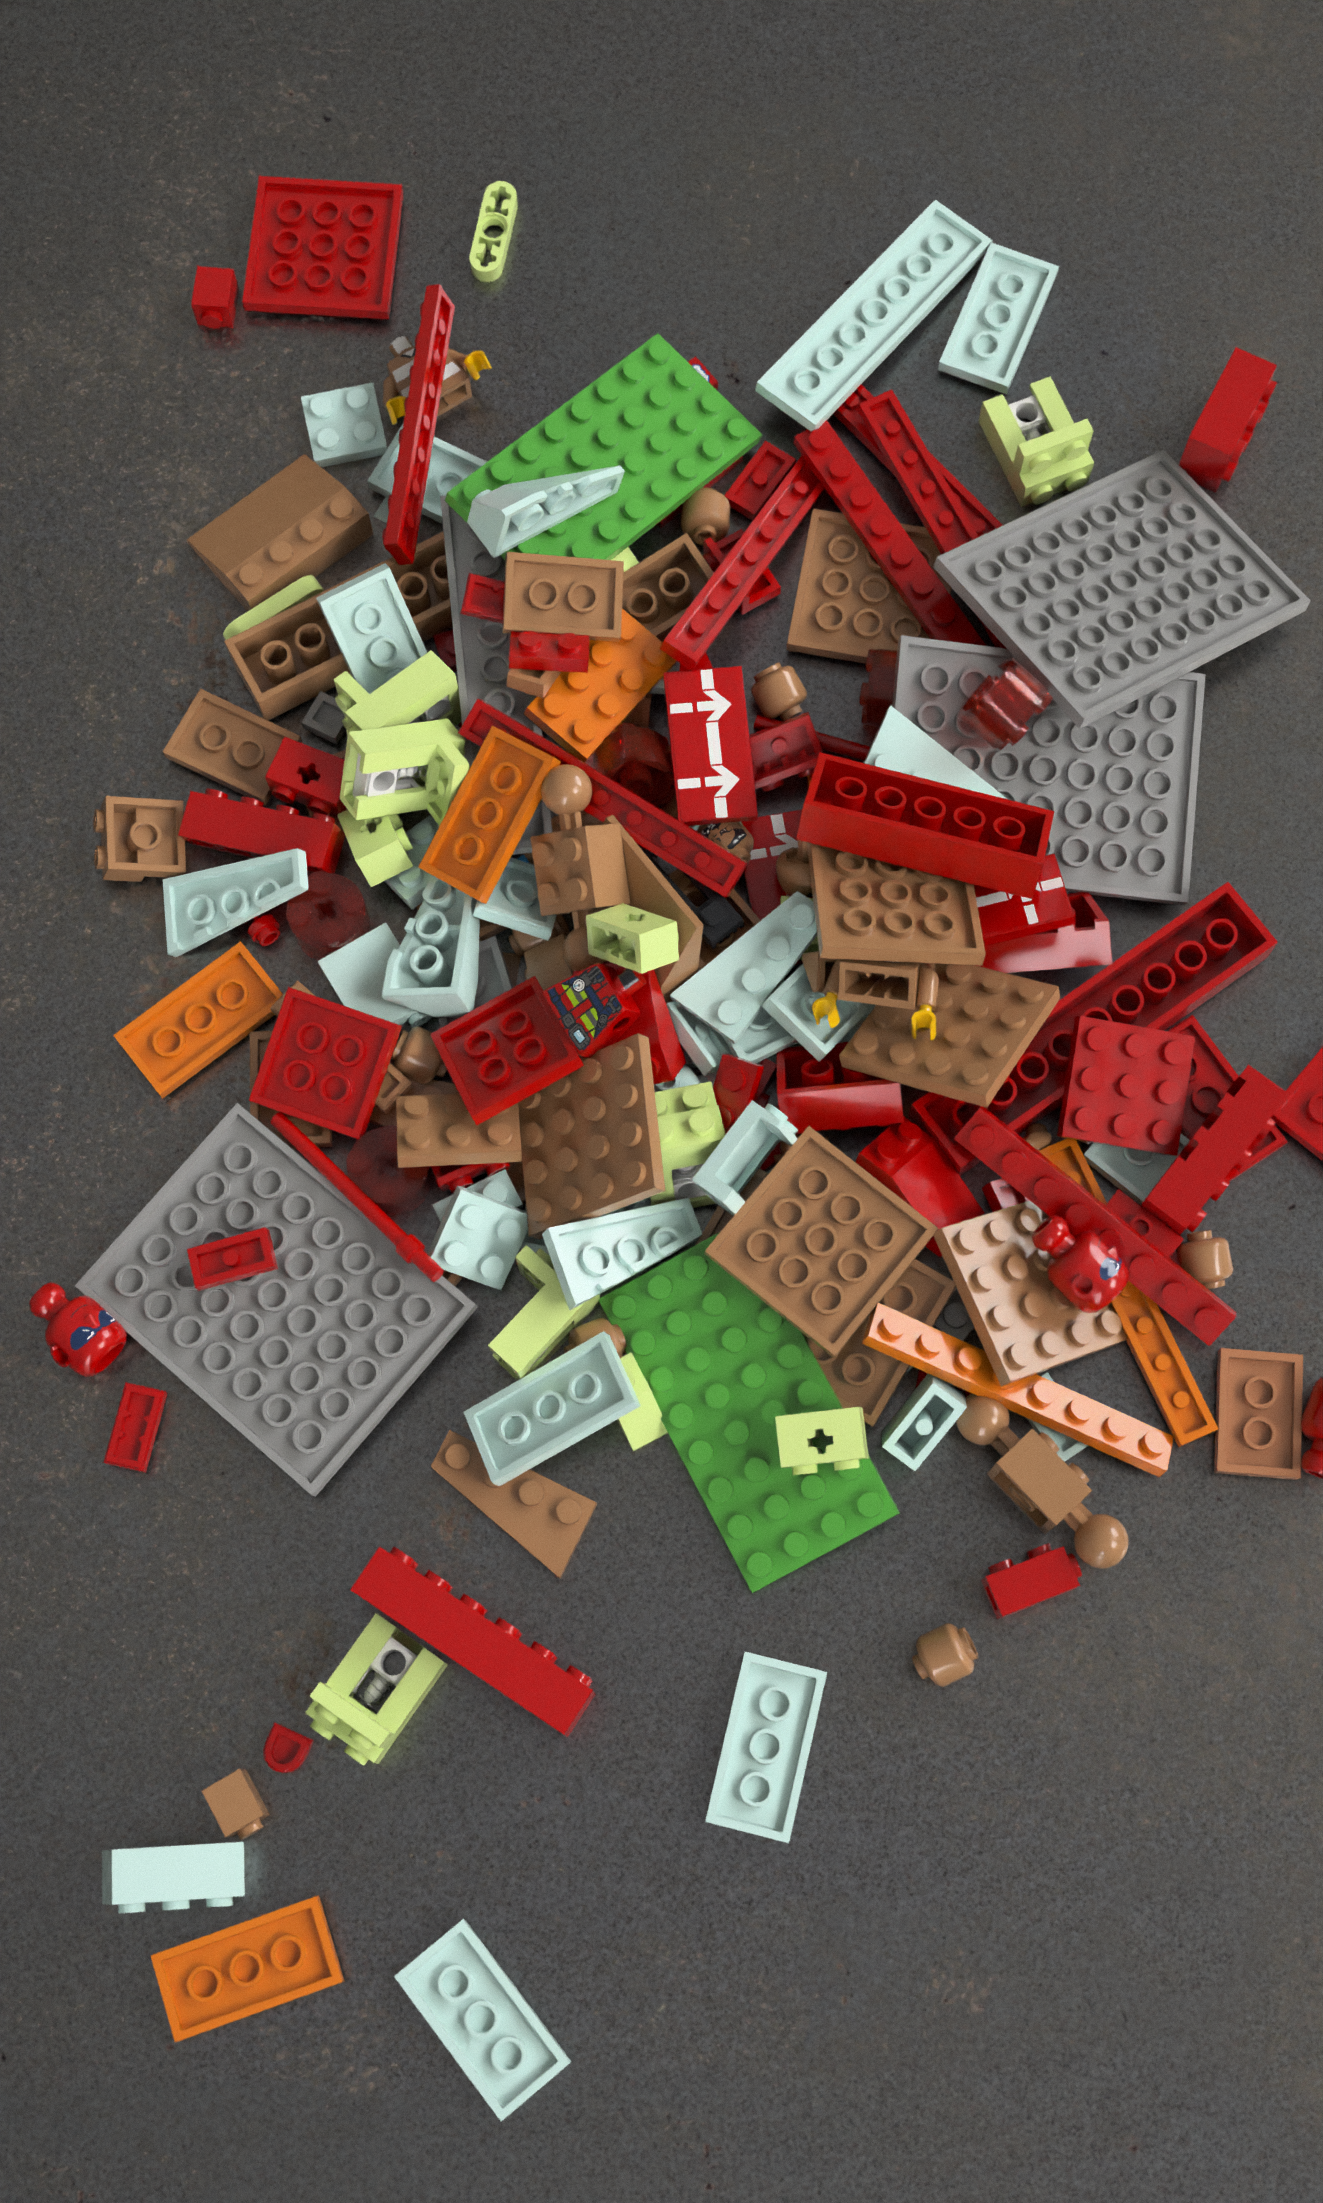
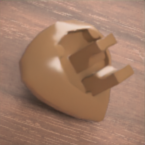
[776,840,813,898]

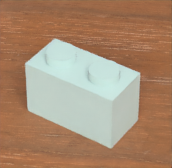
[881,1374,967,1471]

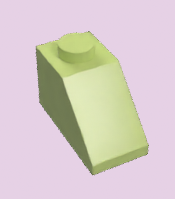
[617,1353,668,1452]

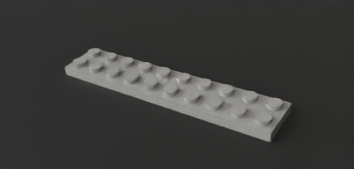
[440,496,552,855]

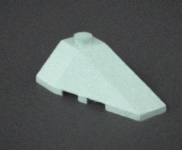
[467,466,625,558]
[382,875,480,1017]

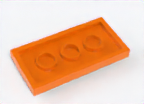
[524,608,677,763]
[418,726,561,904]
[113,941,283,1099]
[150,1896,344,2042]

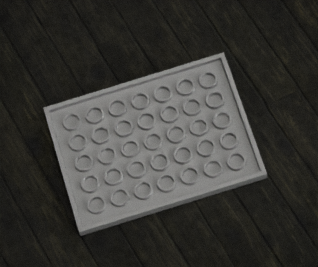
[933,450,1311,729]
[892,635,1205,905]
[75,1103,478,1497]

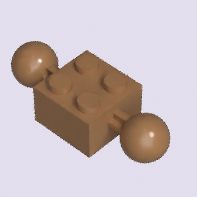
[530,764,631,971]
[956,1393,1129,1568]

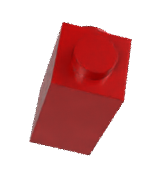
[981,1543,1082,1620]

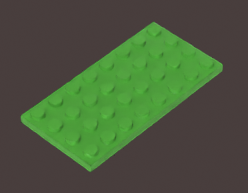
[445,333,762,560]
[599,1231,900,1593]

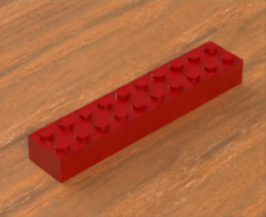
[908,882,1278,1176]

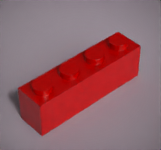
[178,788,345,877]

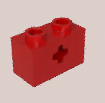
[265,736,346,817]

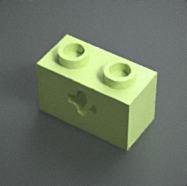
[337,810,413,887]
[586,903,679,973]
[775,1407,869,1475]

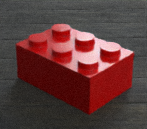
[1179,347,1278,493]
[776,1042,904,1134]

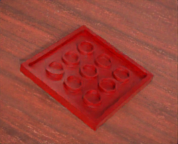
[242,176,404,320]

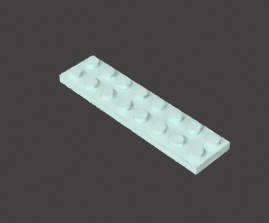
[755,200,993,432]

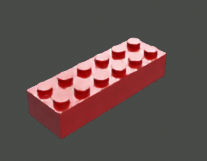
[796,752,1055,899]
[350,1546,596,1737]

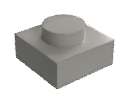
[302,691,346,745]

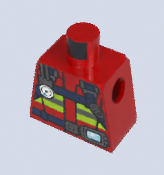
[542,963,646,1058]

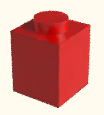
[191,266,239,329]

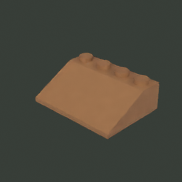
[187,454,373,612]
[569,815,703,1004]

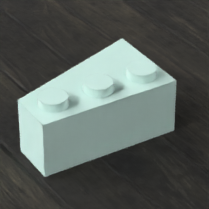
[102,1842,245,1913]

